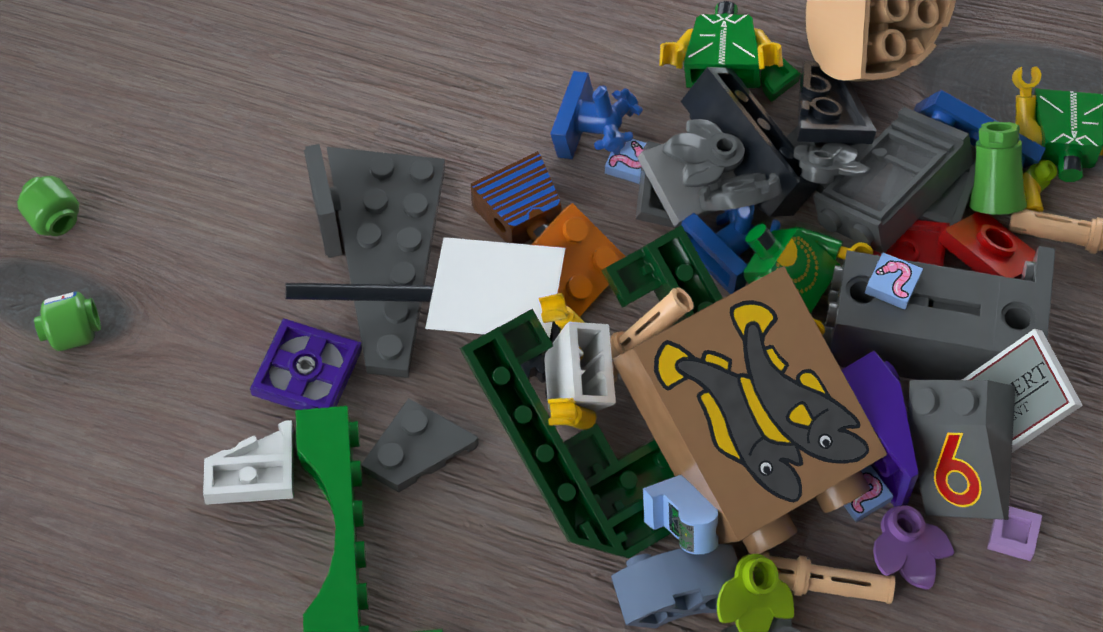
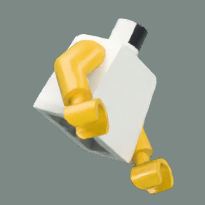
[539,293,616,430]

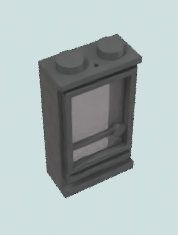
[813,107,973,254]

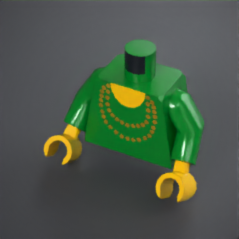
[744,224,873,335]

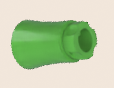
[969,121,1027,214]

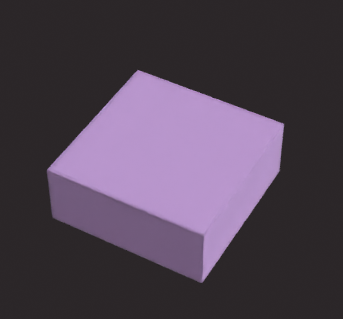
[987,506,1042,561]

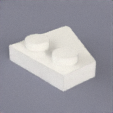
[203,420,294,505]

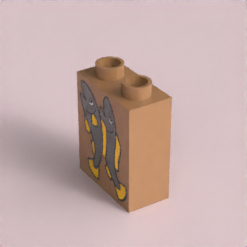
[612,266,887,554]

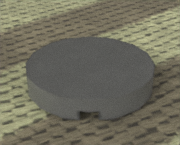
[698,173,782,211]

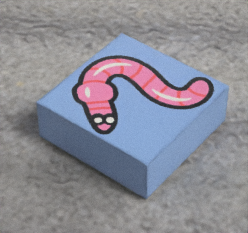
[605,139,647,184]
[865,253,923,310]
[844,465,893,522]

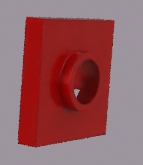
[937,212,1036,279]

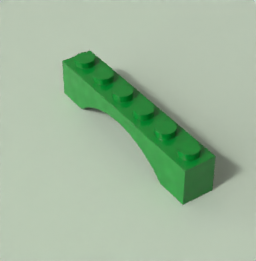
[295,406,370,632]

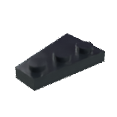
[797,61,876,145]

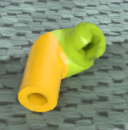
[1023,160,1057,212]

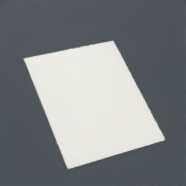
[425,237,565,338]

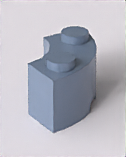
[611,544,738,628]

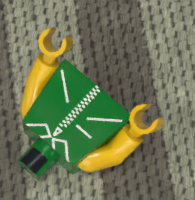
[659,1,783,88]
[1012,66,1103,182]

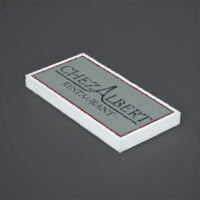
[962,329,1083,453]

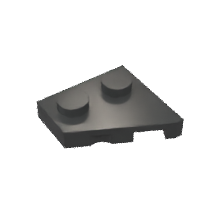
[361,398,479,492]

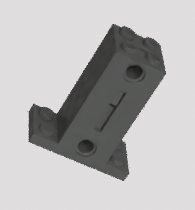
[822,246,1056,380]

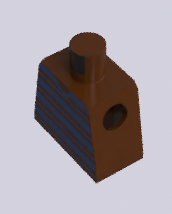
[470,151,562,244]

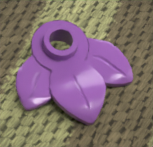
[873,506,954,589]

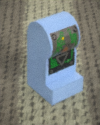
[643,475,718,554]

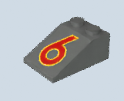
[908,380,1015,520]

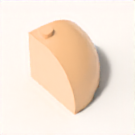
[806,0,956,82]

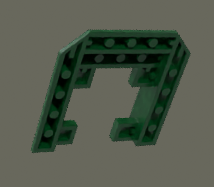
[459,225,723,559]

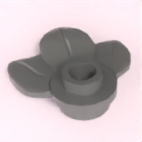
[662,119,745,187]
[793,143,871,184]

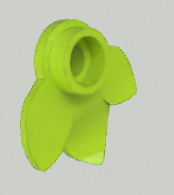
[717,554,794,632]

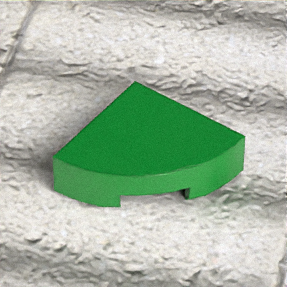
[760,58,801,102]

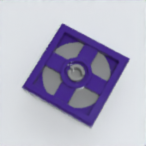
[250,318,362,410]

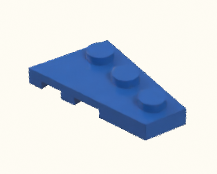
[913,90,1046,168]

